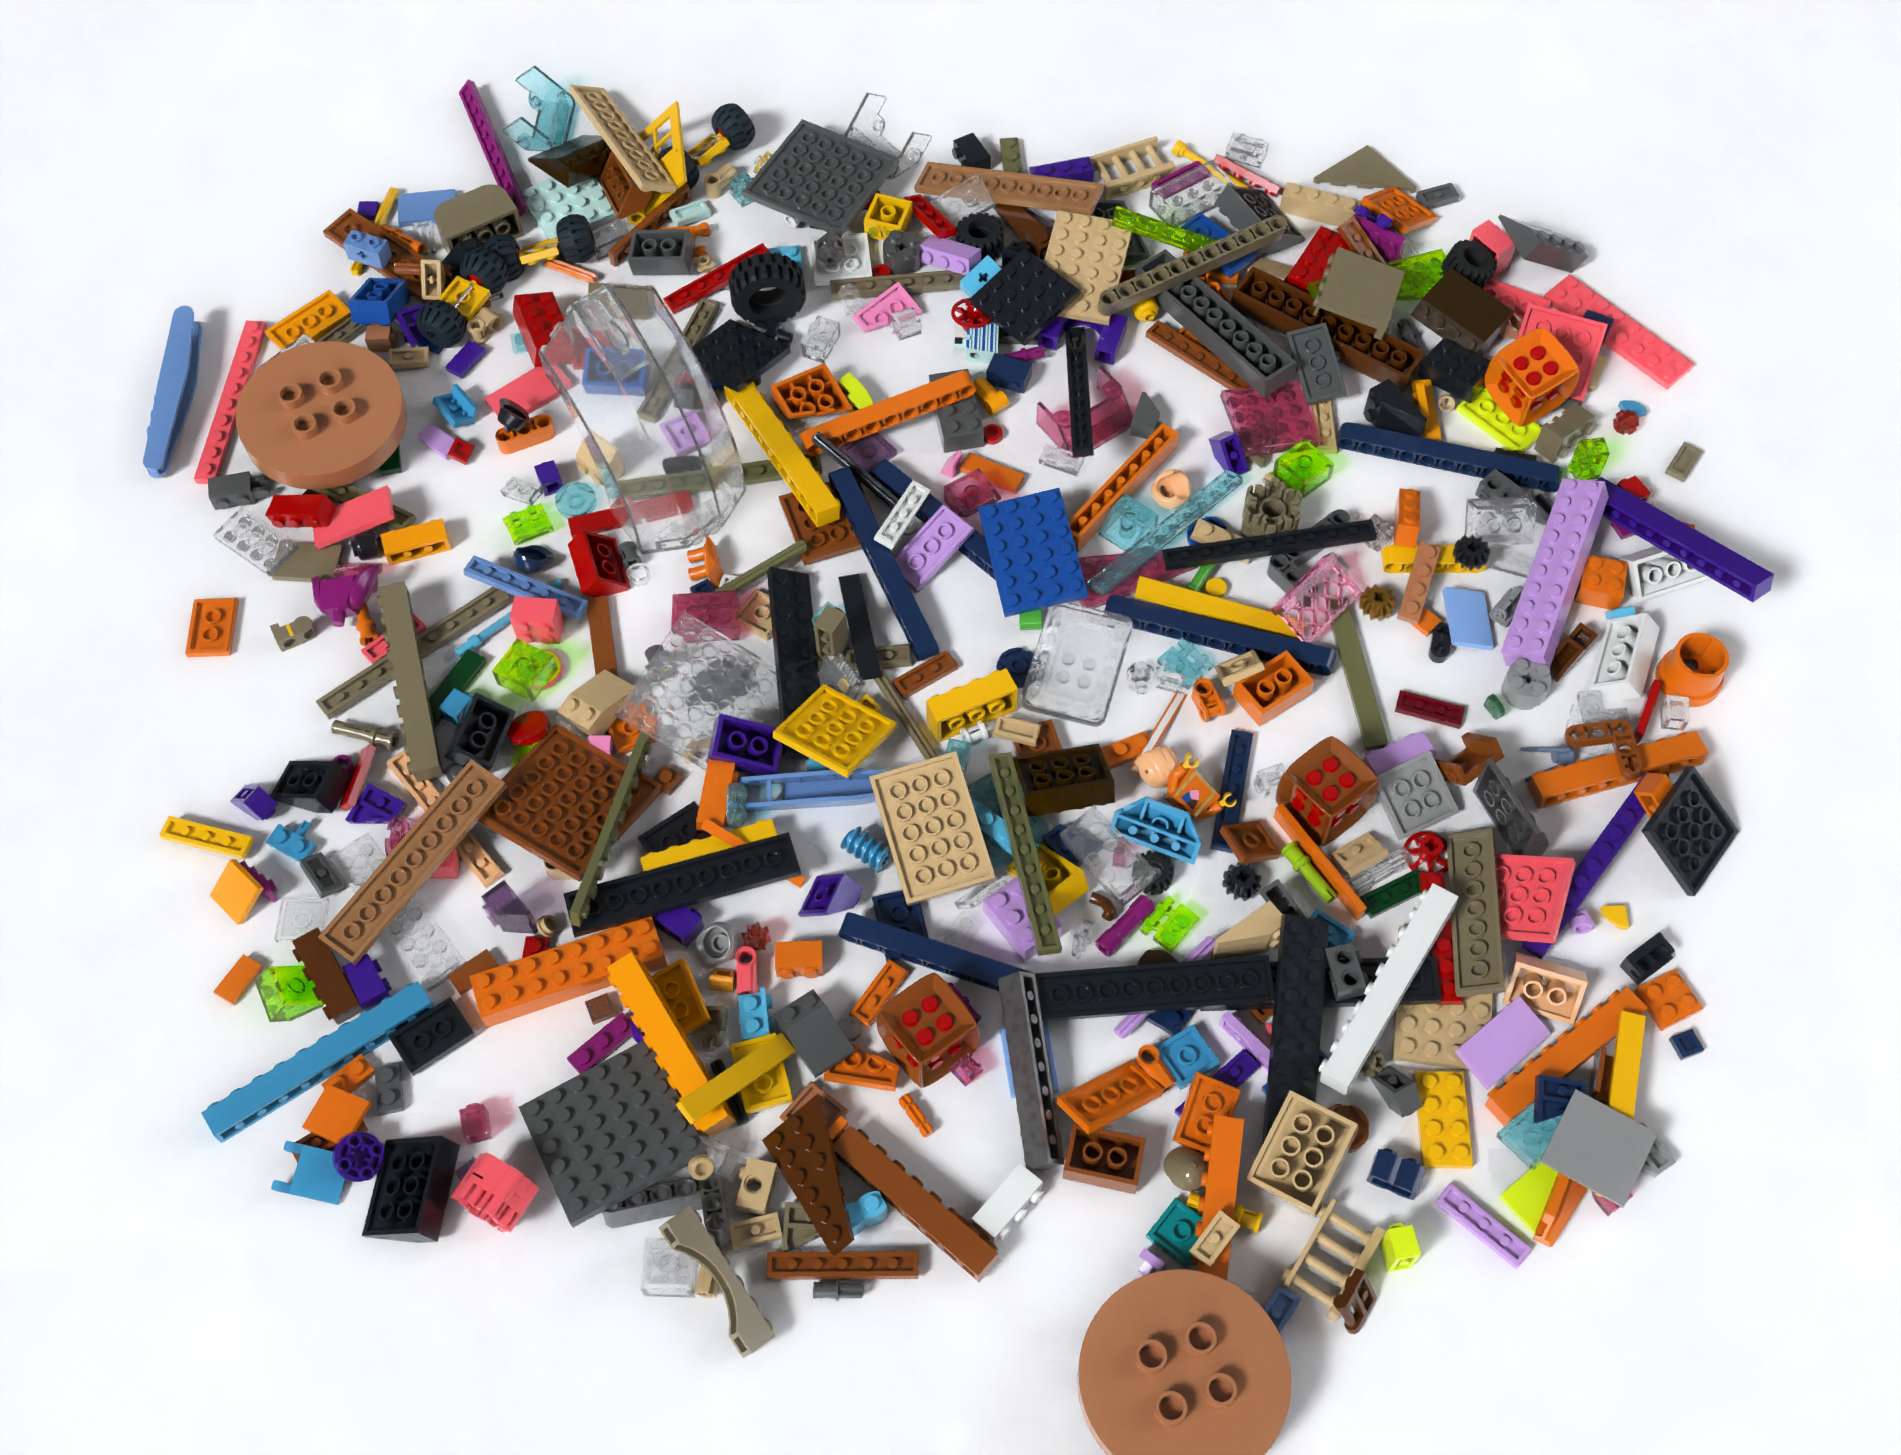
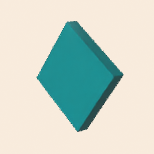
[1146,1197,1202,1269]

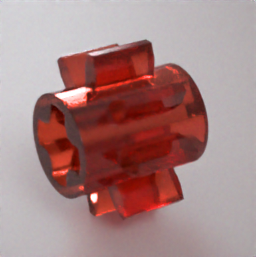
[1613,409,1639,435]
[741,922,771,952]

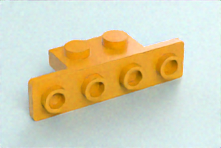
[1410,379,1442,441]

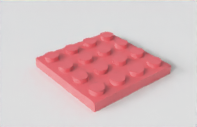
[1517,303,1608,403]
[1496,854,1576,944]

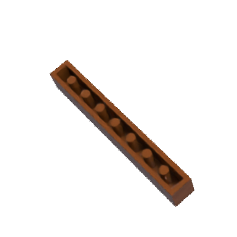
[833,1126,999,1283]

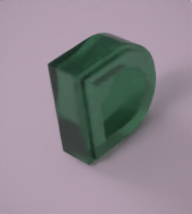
[1483,694,1505,720]

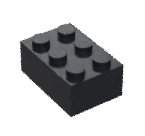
[1419,338,1491,404]
[444,692,516,771]

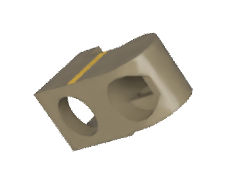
[270,616,317,652]

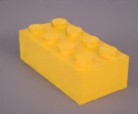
[926,668,1018,743]

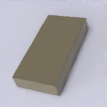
[1665,442,1703,482]

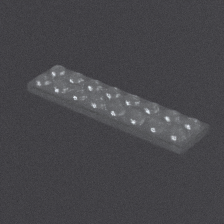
[329,832,467,993]

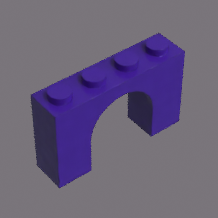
[1038,314,1128,365]

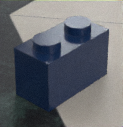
[986,353,1032,394]

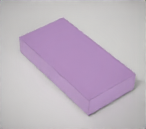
[417,423,455,460]

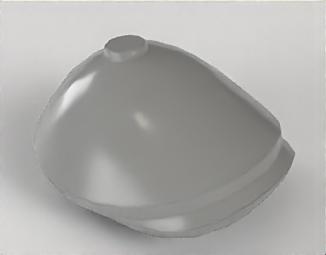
[695,922,739,964]

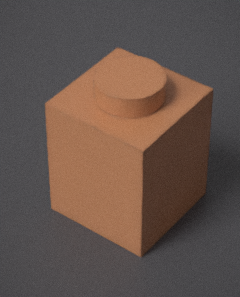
[365,324,397,352]

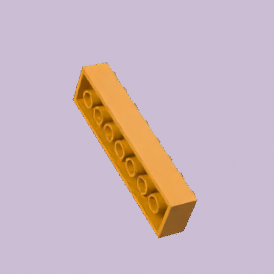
[606,952,736,1137]

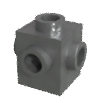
[817,231,845,267]

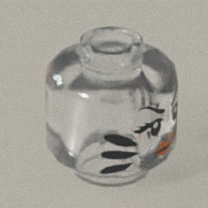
[1126,661,1155,694]

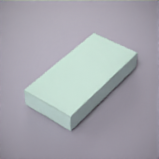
[669,200,711,227]

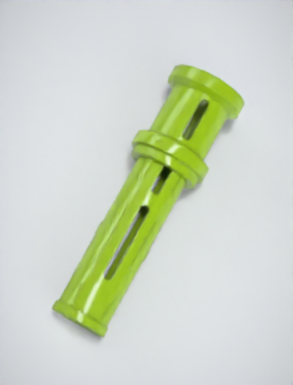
[1280,841,1338,904]

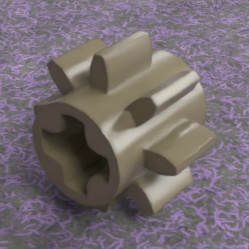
[1360,1046,1385,1077]

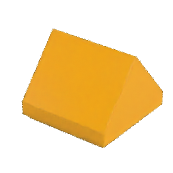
[709,969,737,992]

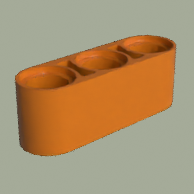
[495,414,556,454]

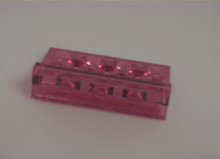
[1270,551,1362,643]

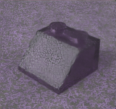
[481,880,539,934]

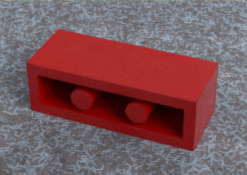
[265,494,336,528]

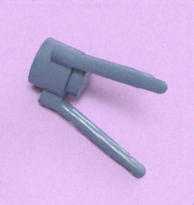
[1520,746,1574,782]

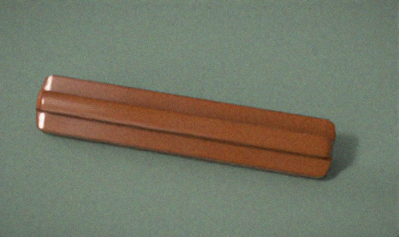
[394,262,452,277]

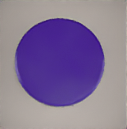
[332,1131,385,1182]

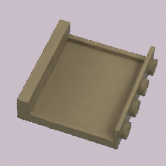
[1312,247,1405,340]

